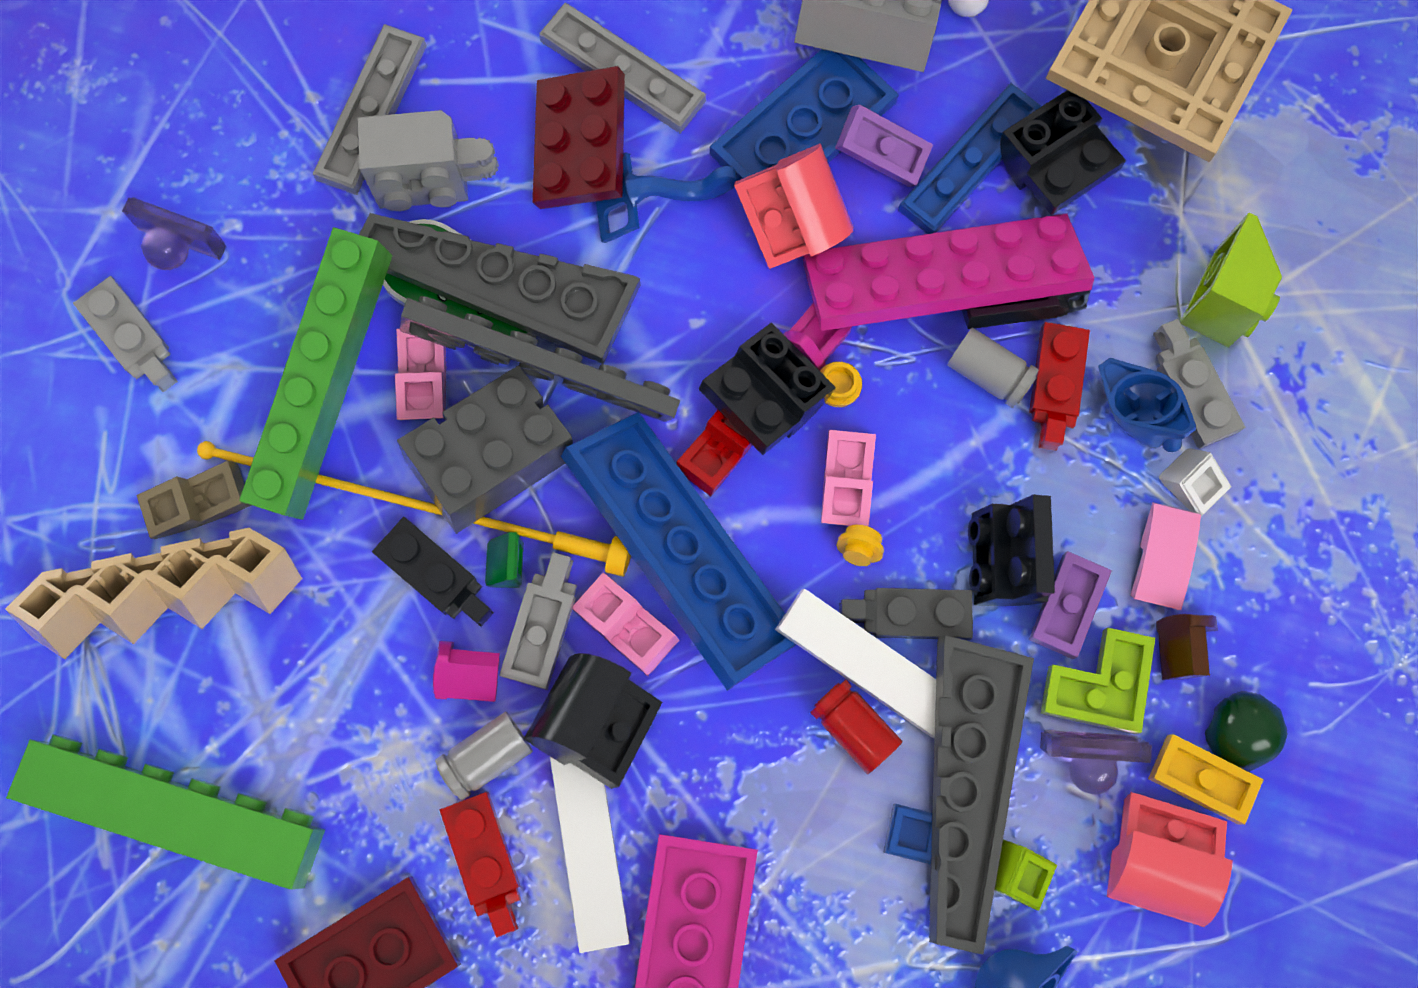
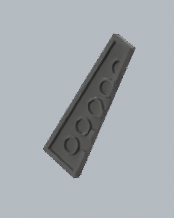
[359,213,641,364]
[400,296,680,422]
[929,635,1034,955]

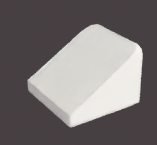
[1159,448,1231,516]

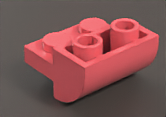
[734,143,854,269]
[1107,792,1233,927]

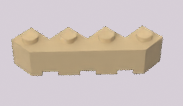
[5,527,302,660]

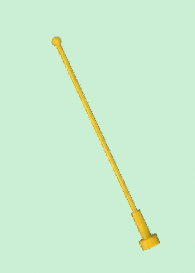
[197,441,631,577]

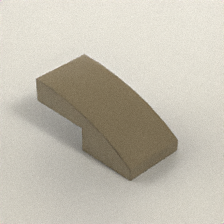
[137,460,252,539]

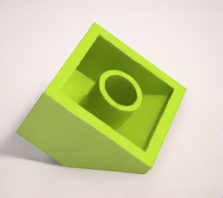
[1180,213,1282,348]

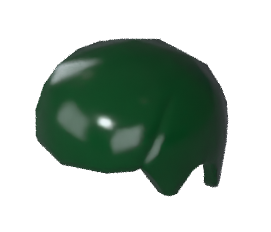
[1205,691,1288,772]

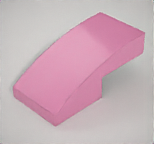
[395,329,446,420]
[821,430,876,527]
[1131,502,1201,610]
[572,572,680,676]

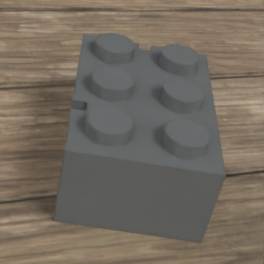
[397,365,573,534]

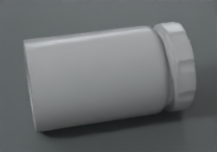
[947,327,1039,408]
[435,711,533,800]

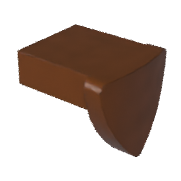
[1156,614,1218,680]

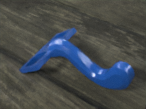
[596,152,737,243]

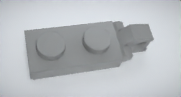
[73,276,178,392]
[1153,319,1246,449]
[499,552,577,690]

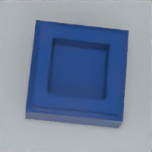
[883,804,933,865]

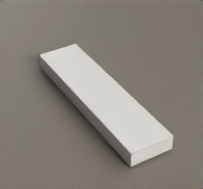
[775,589,936,739]
[550,757,630,953]

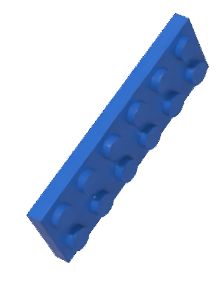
[561,412,796,691]

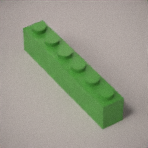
[239,227,393,520]
[6,734,325,890]

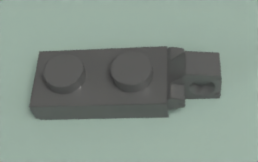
[839,588,973,640]

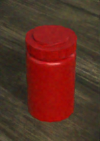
[810,679,903,775]

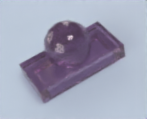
[122,197,227,271]
[1040,730,1152,795]

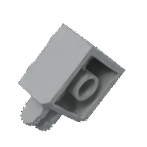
[357,110,499,211]

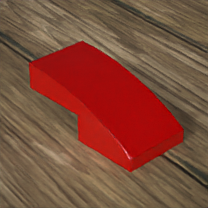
[676,410,752,496]

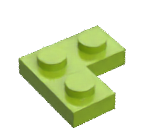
[1040,628,1155,734]

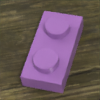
[835,104,933,187]
[1028,551,1112,659]

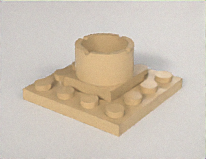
[1045,0,1293,162]

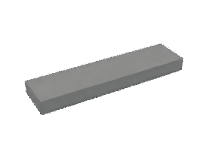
[539,2,706,134]
[313,24,427,195]

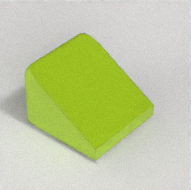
[994,840,1057,911]

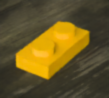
[1148,734,1264,825]

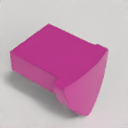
[783,304,852,371]
[433,640,500,702]

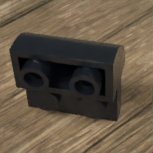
[1000,90,1126,216]
[698,322,836,455]
[968,495,1055,606]
[524,653,663,789]

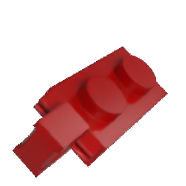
[1029,322,1090,451]
[439,792,521,938]

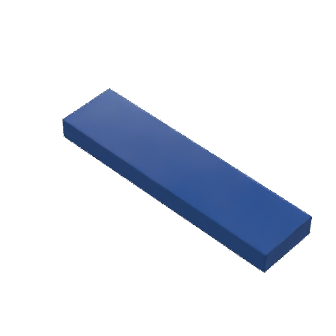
[898,83,1041,234]

